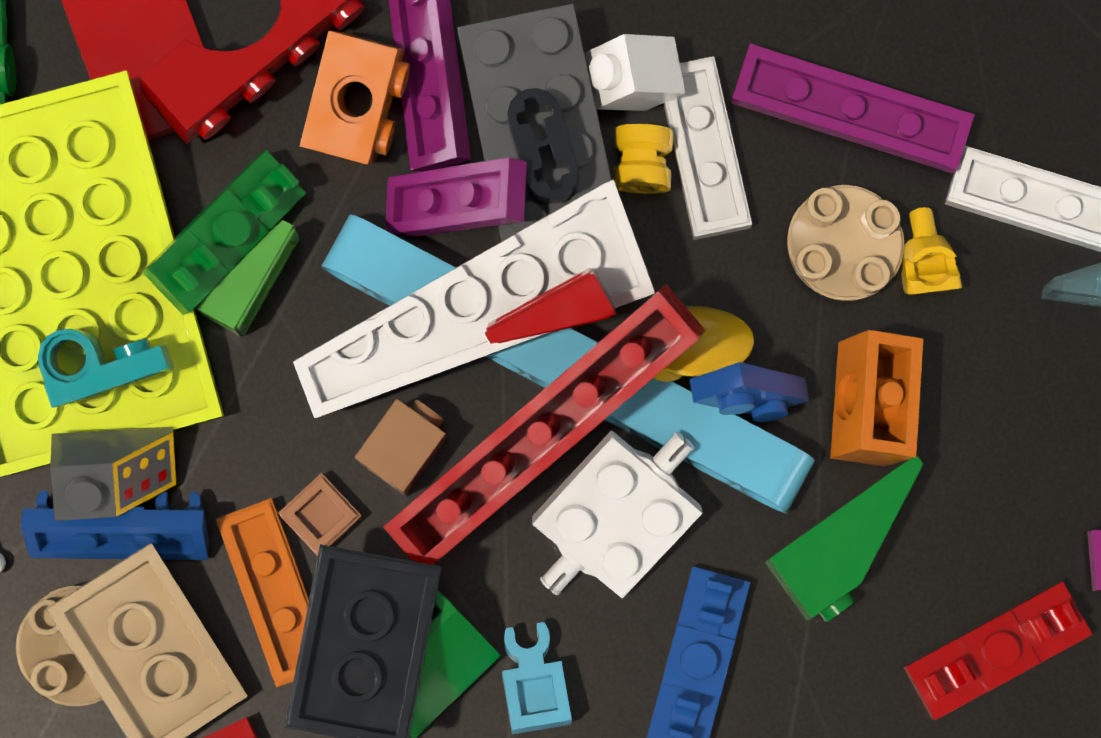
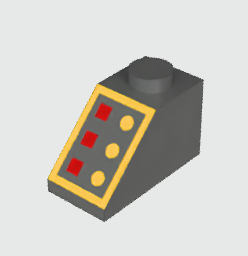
[50,427,176,521]

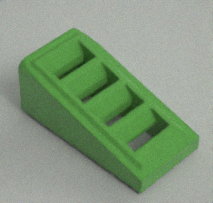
[196,220,300,337]

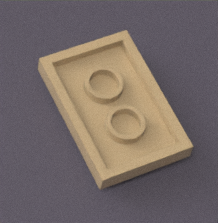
[46,543,247,738]

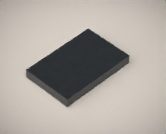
[284,544,442,738]

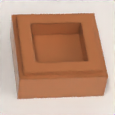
[278,473,363,556]

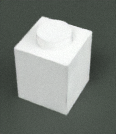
[584,34,686,111]

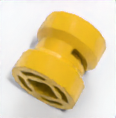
[613,124,673,194]

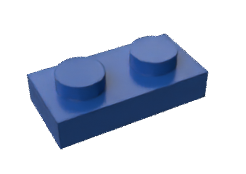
[689,362,809,422]

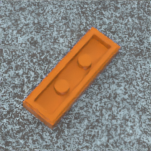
[216,498,309,688]

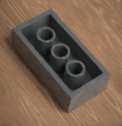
[457,4,611,242]

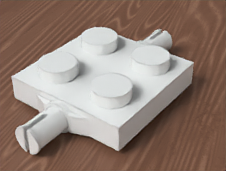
[532,430,703,598]

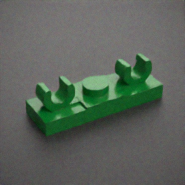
[142,150,306,315]

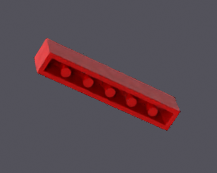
[383,284,706,565]

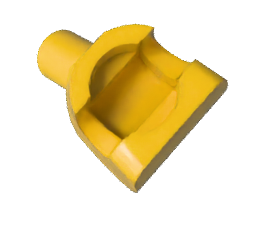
[901,207,962,294]

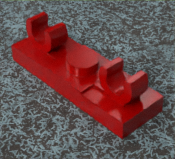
[903,582,1093,720]

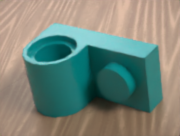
[38,329,174,408]

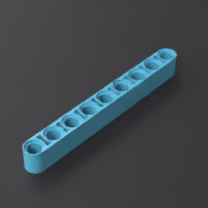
[321,214,815,513]

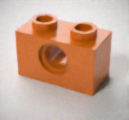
[300,31,410,165]
[830,330,923,467]

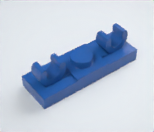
[20,491,210,560]
[646,567,750,738]

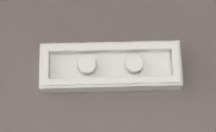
[663,56,752,240]
[945,146,1101,252]

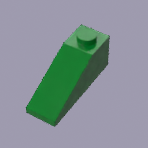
[765,455,923,622]

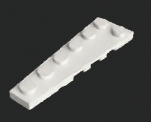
[293,179,655,418]

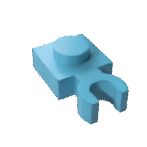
[502,622,572,734]

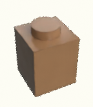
[354,399,448,497]

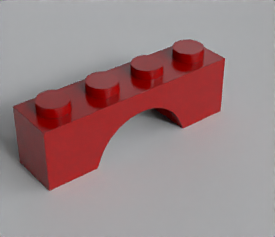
[140,0,365,144]

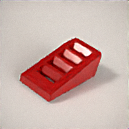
[485,268,616,344]

